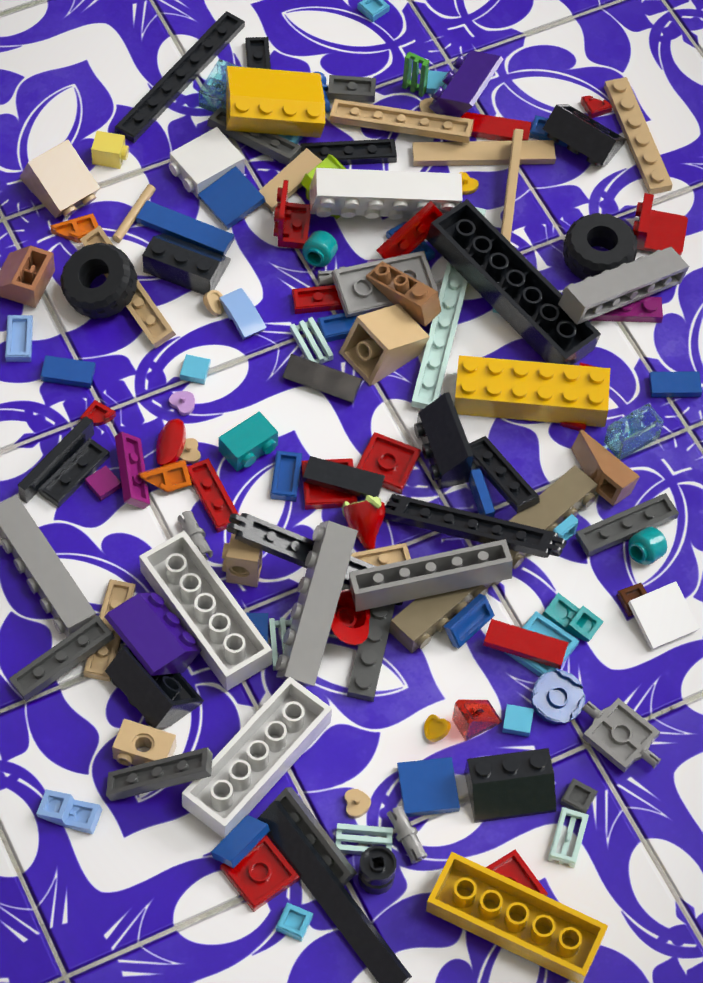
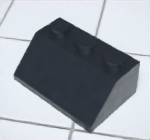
[543,104,627,167]
[142,233,231,295]
[414,392,473,489]
[105,647,204,729]
[464,748,557,823]

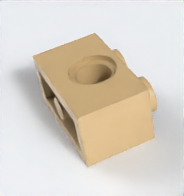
[222,533,263,587]
[112,719,177,766]

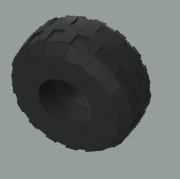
[563,213,637,280]
[60,243,138,319]

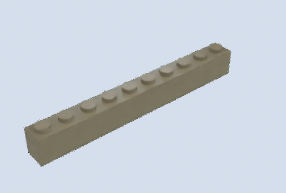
[389,465,598,653]

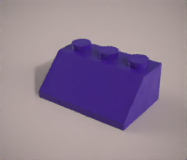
[429,50,504,117]
[104,592,202,676]

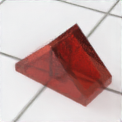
[452,699,502,741]

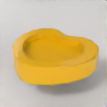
[460,172,479,195]
[424,714,451,742]

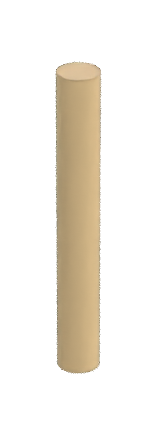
[112,184,156,243]

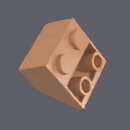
[0,245,55,308]

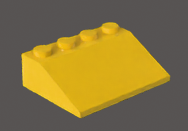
[226,66,325,138]

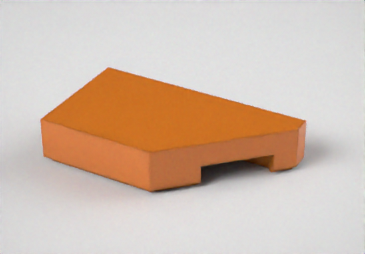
[50,213,99,243]
[138,460,192,492]

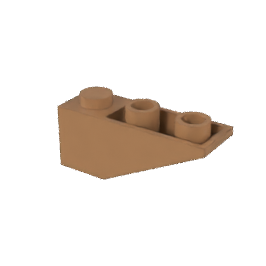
[366,261,441,327]
[571,430,640,506]

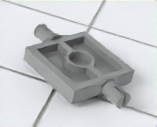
[582,698,661,772]

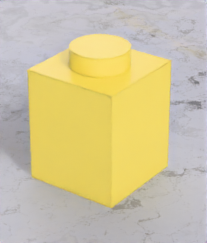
[91,131,129,169]

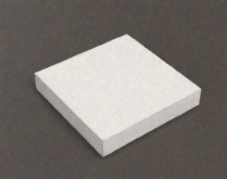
[628,582,700,651]

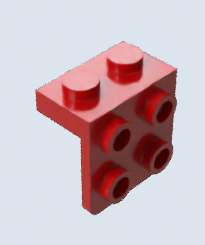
[273,180,311,249]
[633,193,688,256]

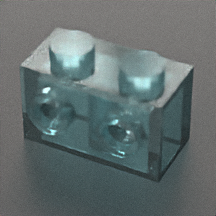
[199,59,240,113]
[604,403,664,460]

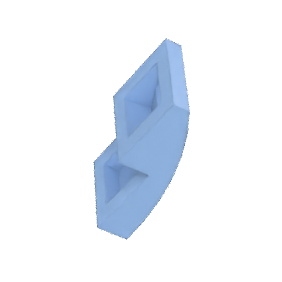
[219,288,267,340]
[36,789,103,834]

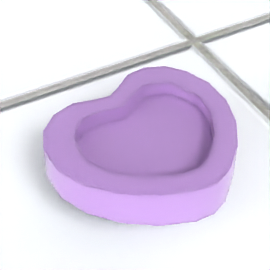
[169,391,195,416]

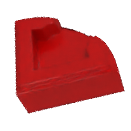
[580,96,612,118]
[80,400,116,426]

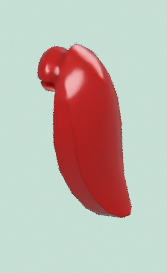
[156,418,186,466]

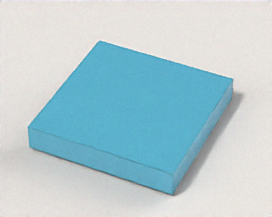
[505,611,579,677]

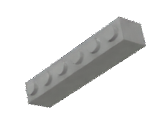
[558,247,690,324]
[0,494,96,637]
[276,521,358,687]
[349,539,513,612]

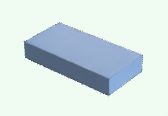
[5,315,33,362]

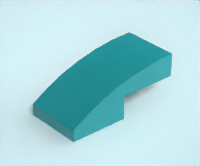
[541,592,604,642]

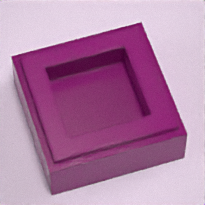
[85,465,122,501]

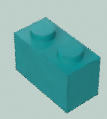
[218,411,278,472]

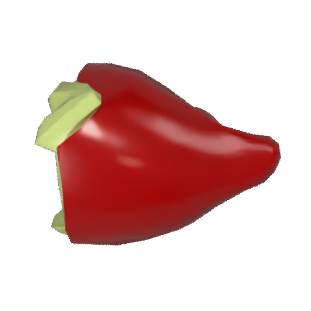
[342,495,386,550]

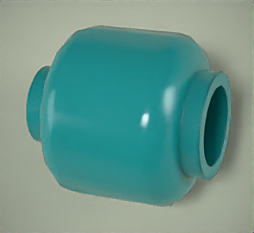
[302,231,338,267]
[628,527,668,565]

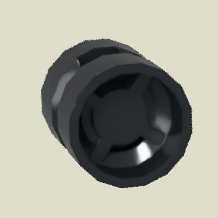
[358,845,396,895]

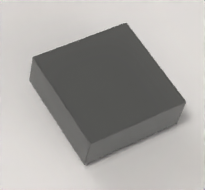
[560,778,598,814]

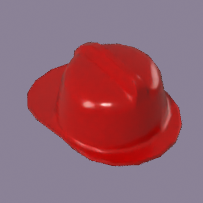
[331,589,370,645]

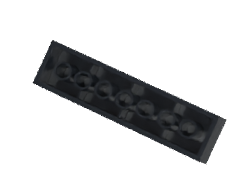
[426,199,601,365]

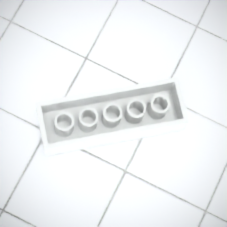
[309,168,463,220]
[139,530,272,691]
[182,677,332,839]

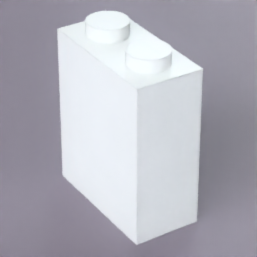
[169,127,245,199]

